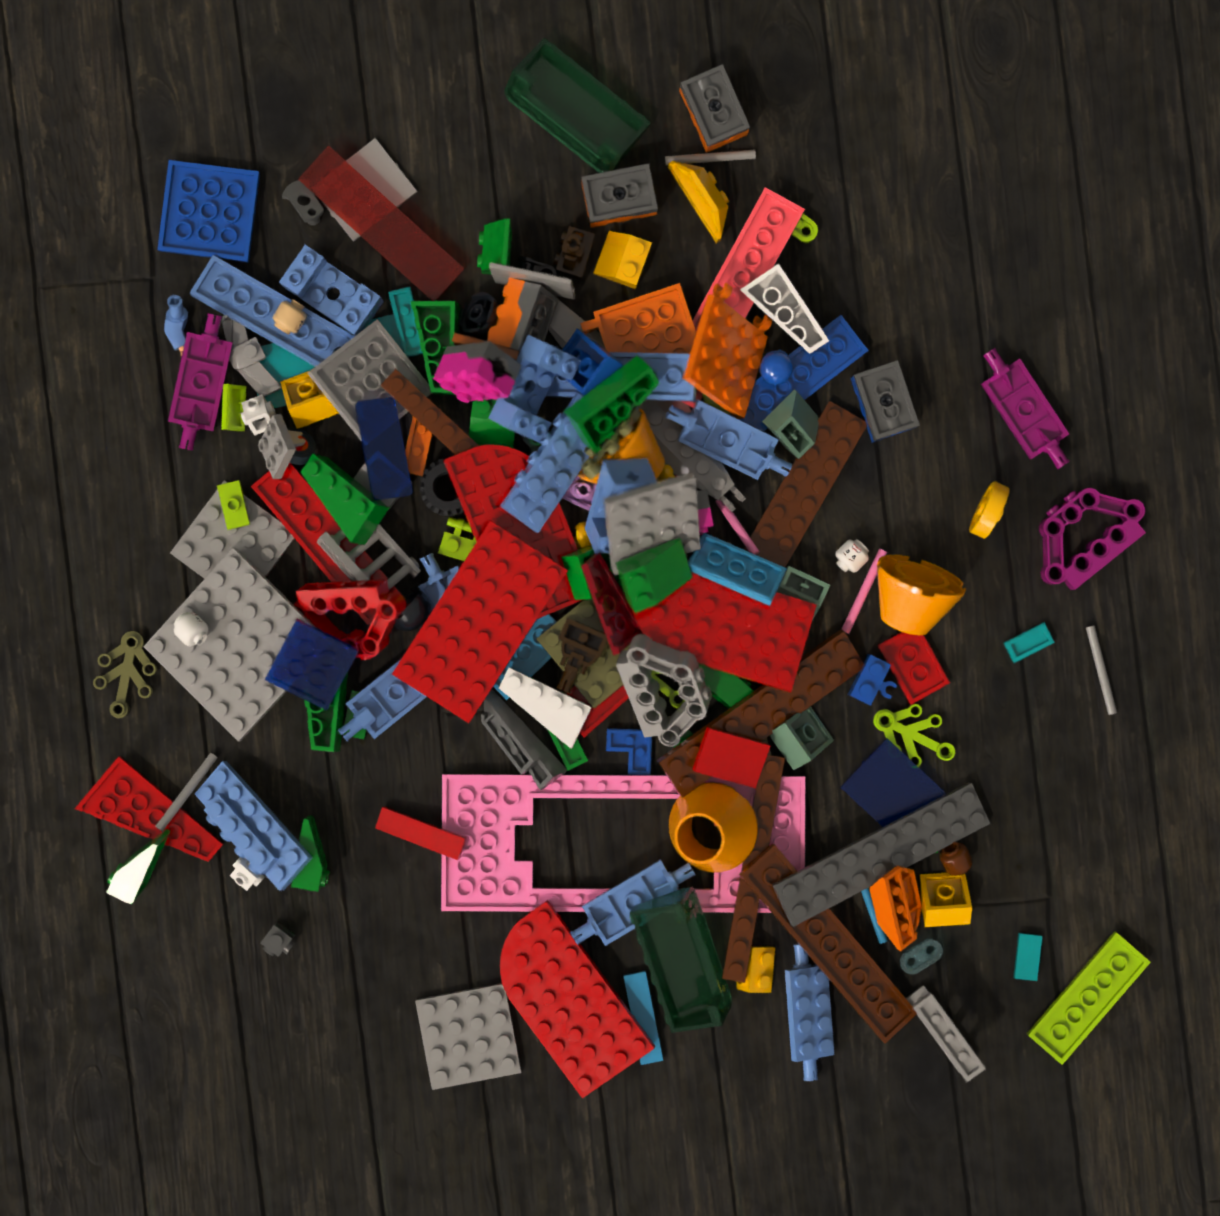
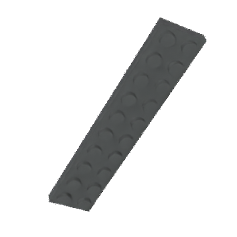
[772,783,990,927]

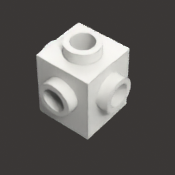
[241,394,276,436]
[230,857,265,891]

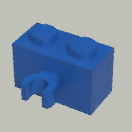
[847,654,897,706]

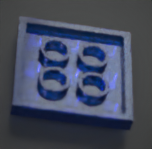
[265,618,359,710]

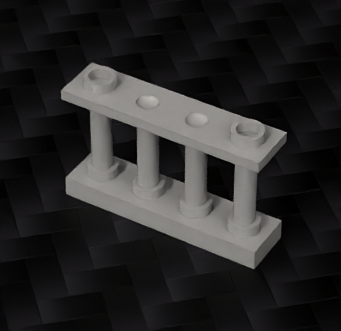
[317,524,421,590]
[906,985,986,1082]

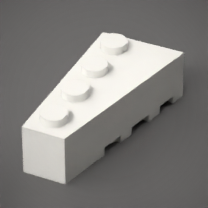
[740,264,829,353]
[499,668,592,749]

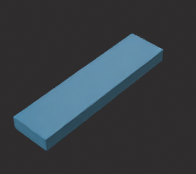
[623,970,663,1065]

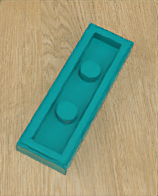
[388,287,423,358]

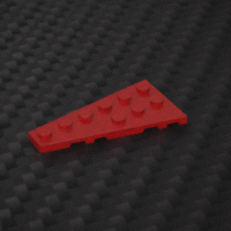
[75,756,224,862]

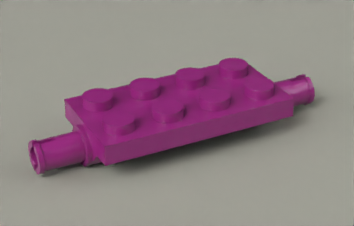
[168,313,233,451]
[981,348,1070,469]

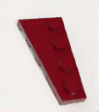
[581,553,642,655]

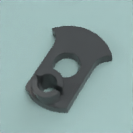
[282,180,324,225]

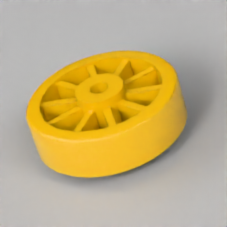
[969,481,1010,539]

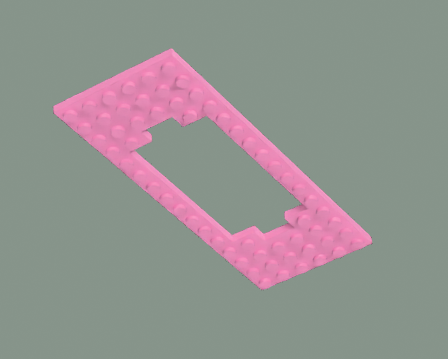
[441,774,805,913]

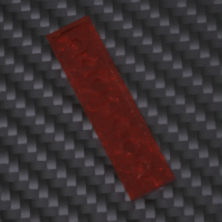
[298,145,464,301]

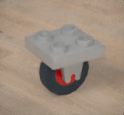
[258,414,316,479]

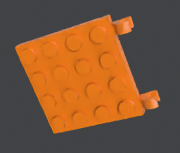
[580,283,696,354]
[683,283,772,419]

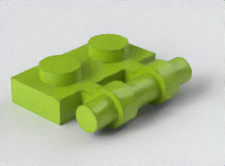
[438,517,476,561]

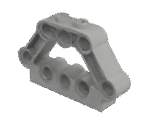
[616,634,711,747]

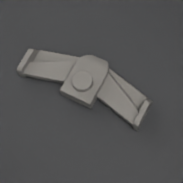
[221,315,282,398]

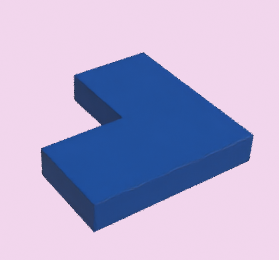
[606,728,652,775]

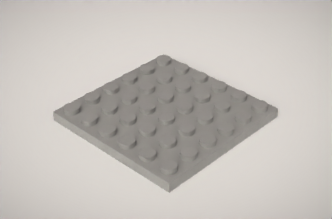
[143,548,332,742]

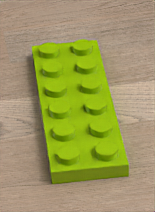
[1027,931,1151,1065]

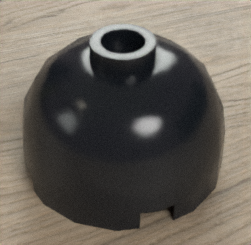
[458,292,501,339]
[391,587,431,631]

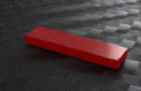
[375,806,467,860]

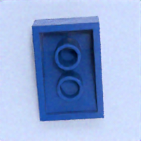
[561,328,624,396]

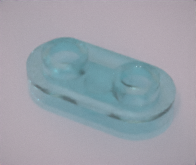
[900,938,943,975]

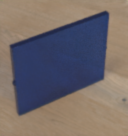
[841,738,946,827]

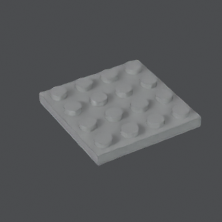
[307,319,431,446]
[604,473,701,575]
[170,480,295,579]
[415,983,521,1090]

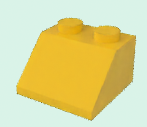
[593,231,652,289]
[280,370,339,429]
[920,873,972,927]

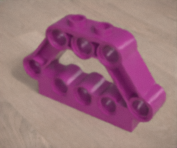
[1039,488,1146,590]

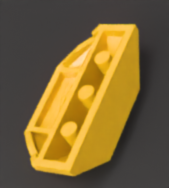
[668,161,729,244]

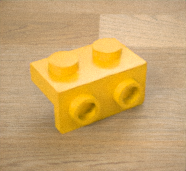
[736,946,775,993]

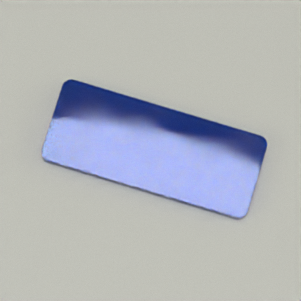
[355,397,413,501]

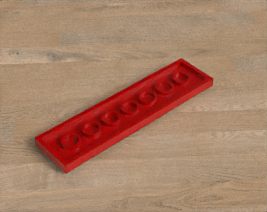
[251,463,403,625]

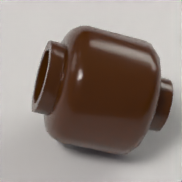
[939,842,973,876]

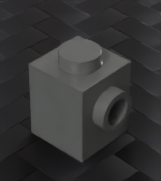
[260,922,295,957]

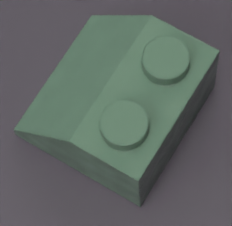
[770,706,834,770]

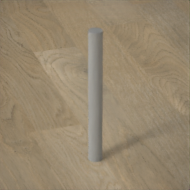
[665,150,756,165]
[1086,625,1117,715]
[155,752,218,832]

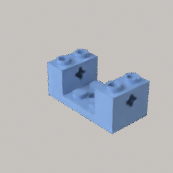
[279,245,384,336]
[489,335,581,443]
[585,458,657,554]

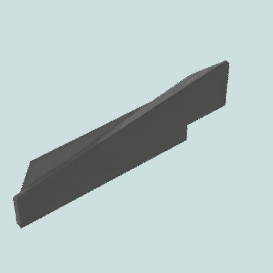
[481,690,567,790]

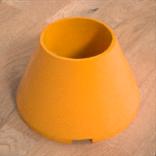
[578,408,665,484]
[877,555,966,635]
[669,782,758,872]

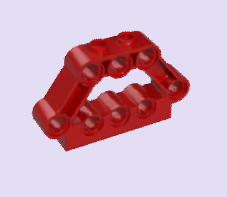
[293,579,406,661]

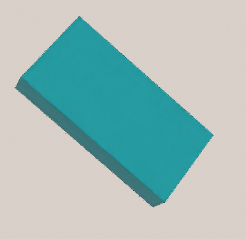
[1003,622,1055,663]
[1013,933,1042,981]

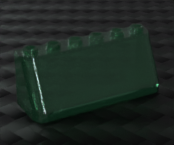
[504,38,651,173]
[630,887,732,1033]

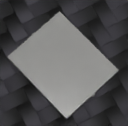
[312,138,417,242]
[489,263,575,300]

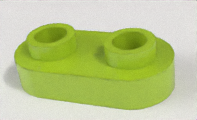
[791,214,818,243]

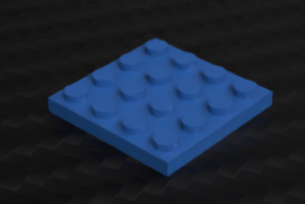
[157,160,260,263]

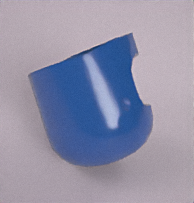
[759,349,793,385]

